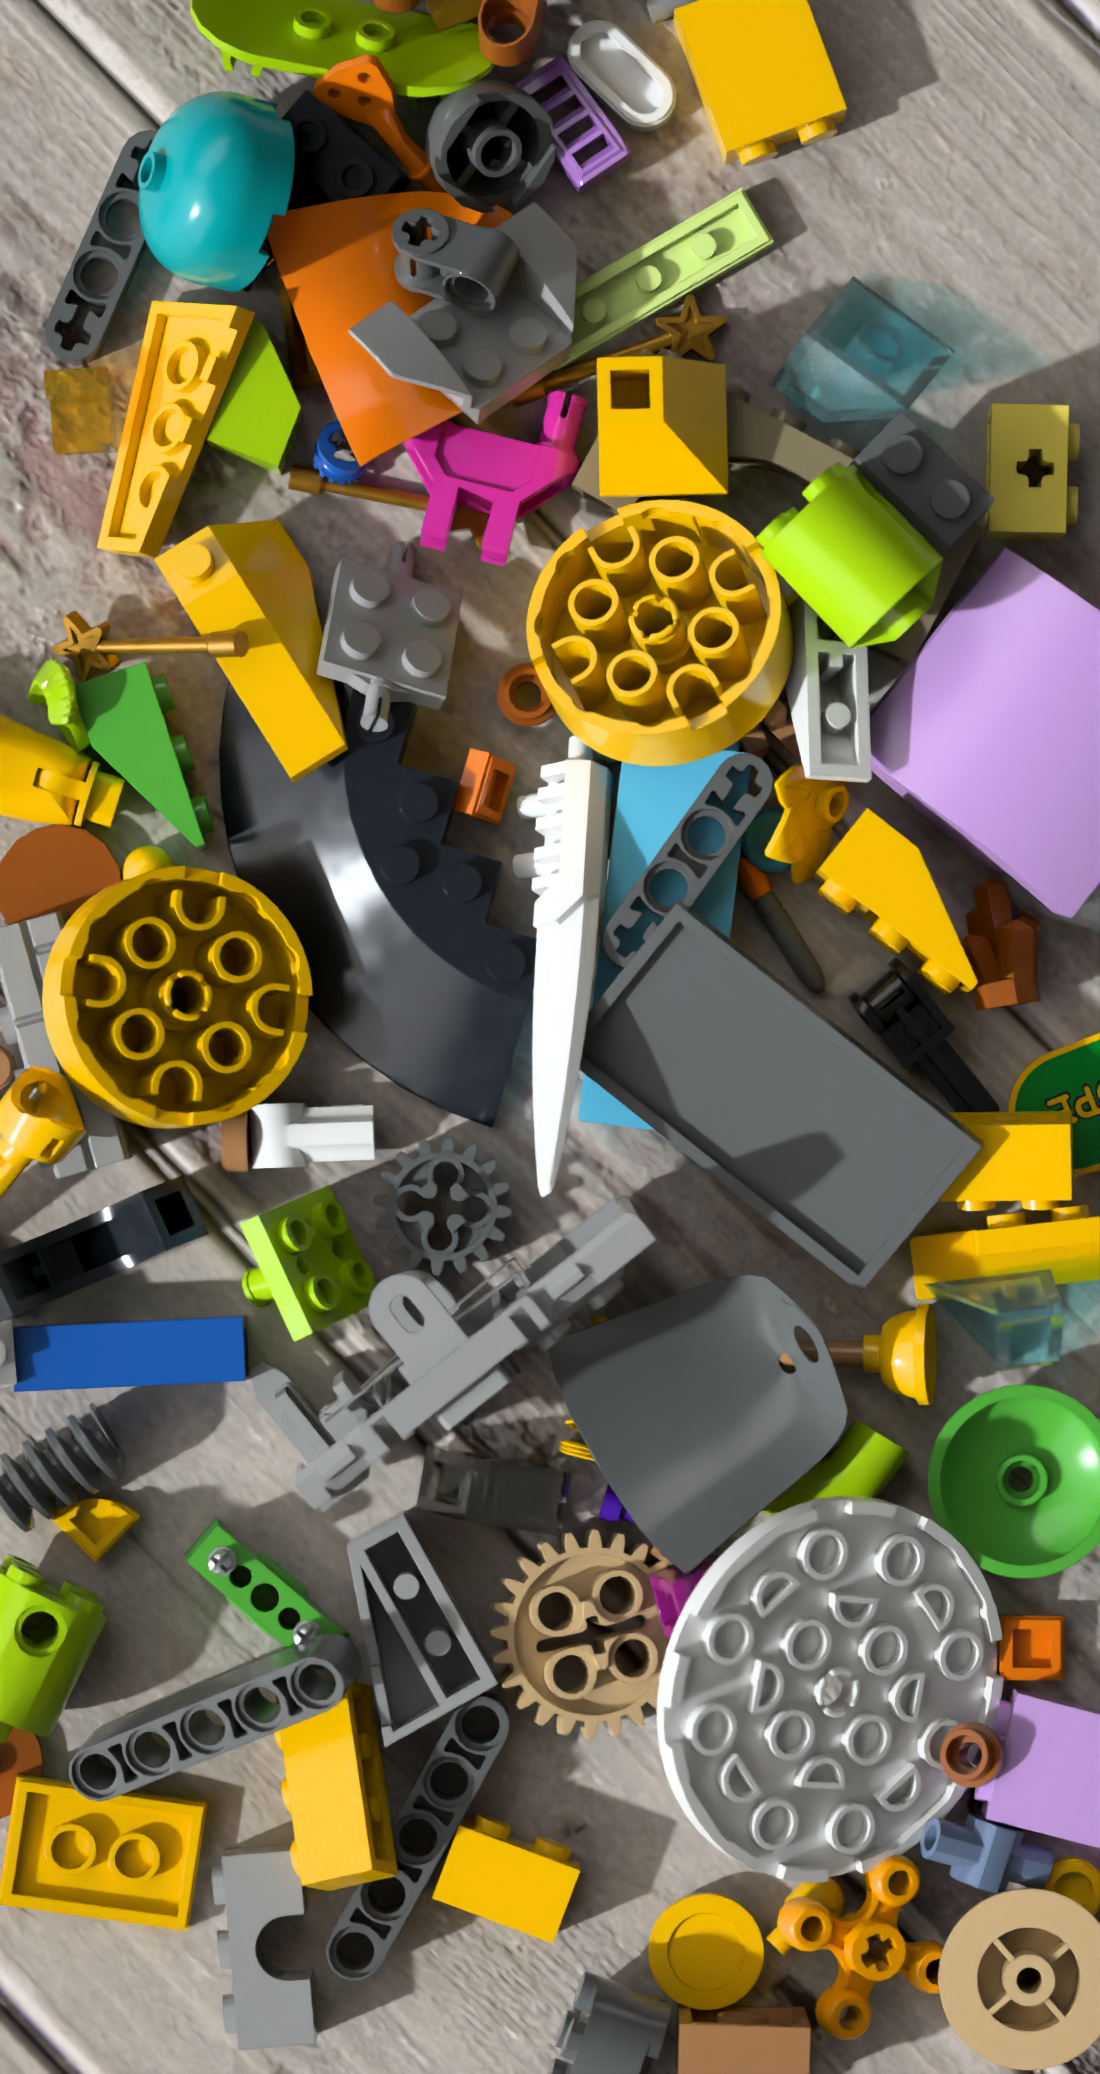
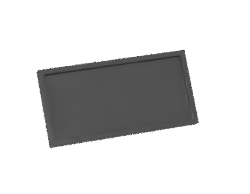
[579,899,983,1293]

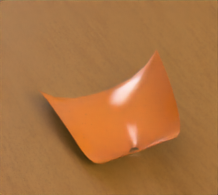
[267,191,513,466]

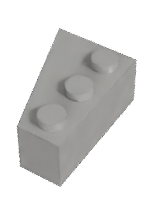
[347,1509,499,1747]

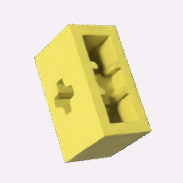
[984,403,1080,541]

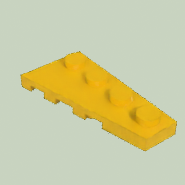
[97,301,255,558]

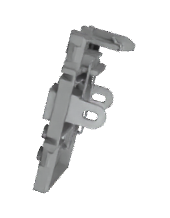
[248,1194,656,1513]

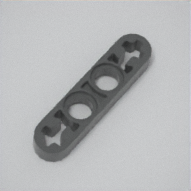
[44,130,158,366]
[603,753,773,968]

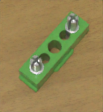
[184,1518,350,1671]

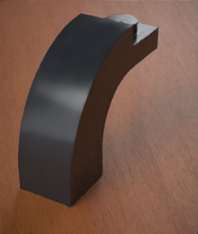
[0,1175,209,1322]

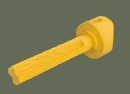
[0,1066,86,1200]

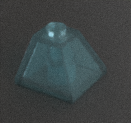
[770,276,955,423]

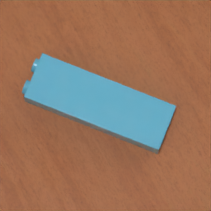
[578,741,752,1131]

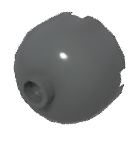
[425,79,556,213]

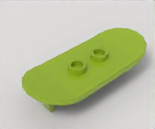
[190,0,496,109]

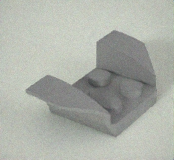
[349,202,577,424]

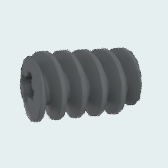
[0,1403,124,1532]

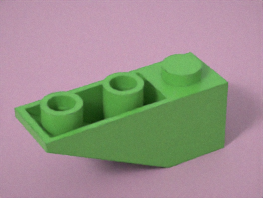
[75,662,215,851]

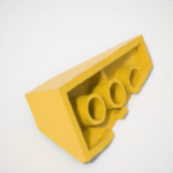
[154,519,348,783]

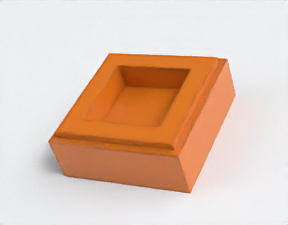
[452,748,516,826]
[998,1614,1064,1681]

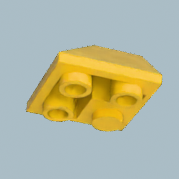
[597,356,729,498]

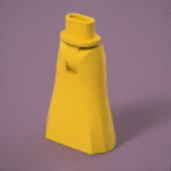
[0,713,125,828]

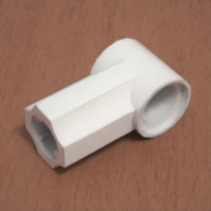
[249,1103,375,1169]

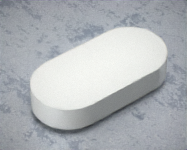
[567,20,676,132]

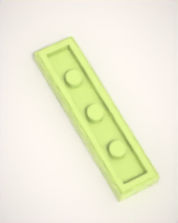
[554,187,774,372]

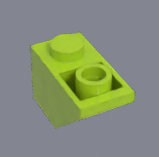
[206,320,304,475]

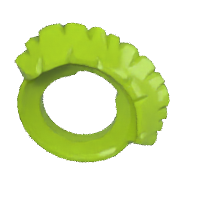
[27,658,90,752]

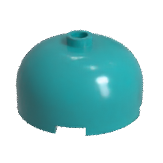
[138,91,295,292]

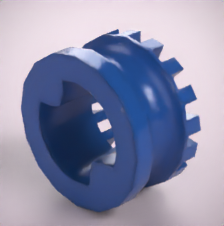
[312,420,370,485]

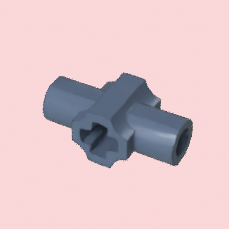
[920,1814,1053,1893]

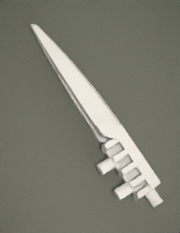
[513,735,613,1197]

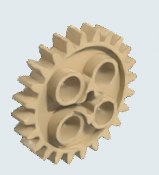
[486,1529,670,1739]

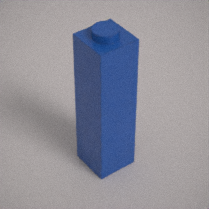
[13,1315,249,1392]

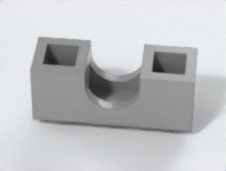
[212,1842,319,2051]

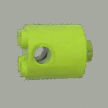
[756,461,944,648]
[0,1553,108,1743]

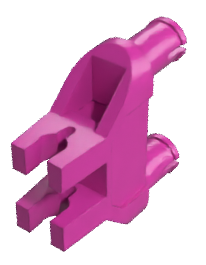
[403,391,588,567]

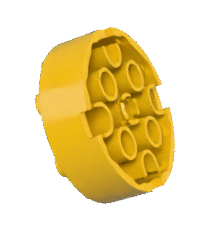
[526,500,794,767]
[42,866,313,1129]

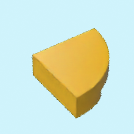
[51,1497,142,1563]

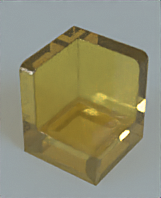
[44,367,118,456]

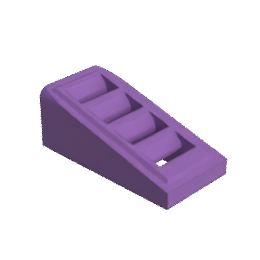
[515,54,632,196]

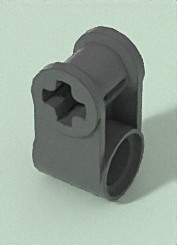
[391,208,520,313]

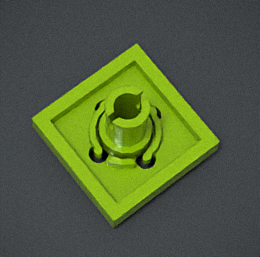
[240,1185,376,1342]

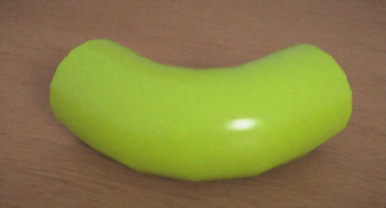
[761,1419,909,1516]

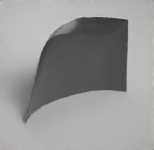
[548,1274,848,1574]

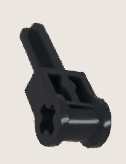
[846,957,1000,1112]

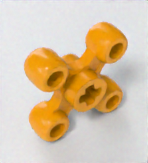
[777,1855,944,2041]

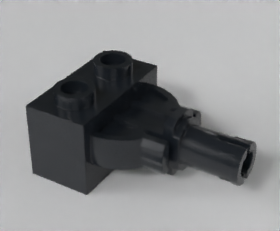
[243,89,412,293]

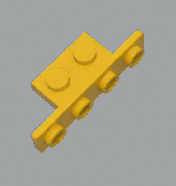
[909,1204,1100,1300]

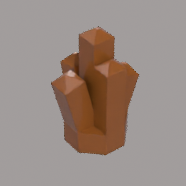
[961,878,1041,1011]

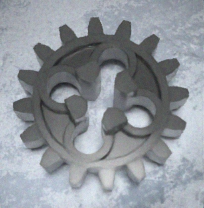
[373,1137,512,1276]

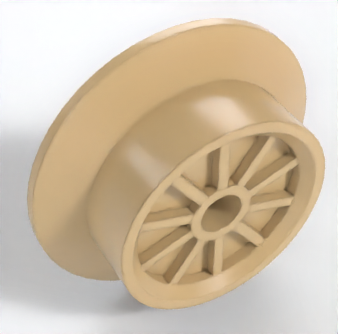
[938,1888,1100,2070]

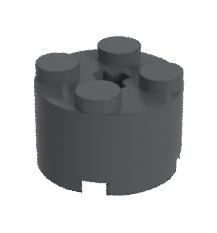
[548,1971,671,2074]

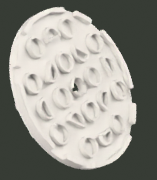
[657,1496,1004,1883]

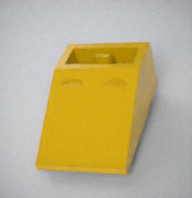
[813,808,978,996]

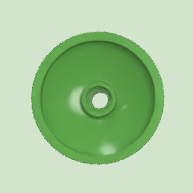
[927,1384,1100,1578]

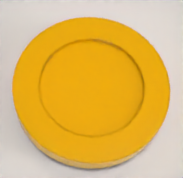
[648,1892,764,2010]

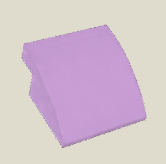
[869,547,1100,918]

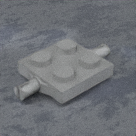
[316,541,463,732]

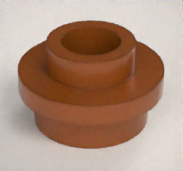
[497,663,556,727]
[940,1722,1004,1788]

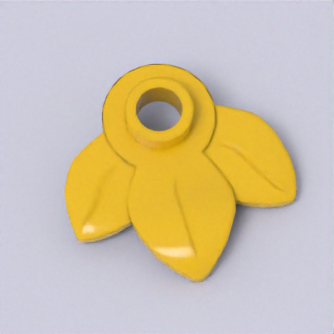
[765,764,849,885]

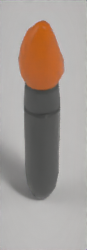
[737,857,825,994]

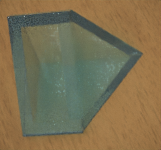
[924,1269,1064,1371]

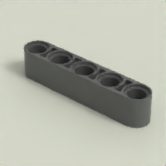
[69,1633,361,1801]
[326,1691,510,1981]

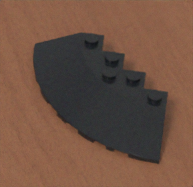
[219,680,537,1128]

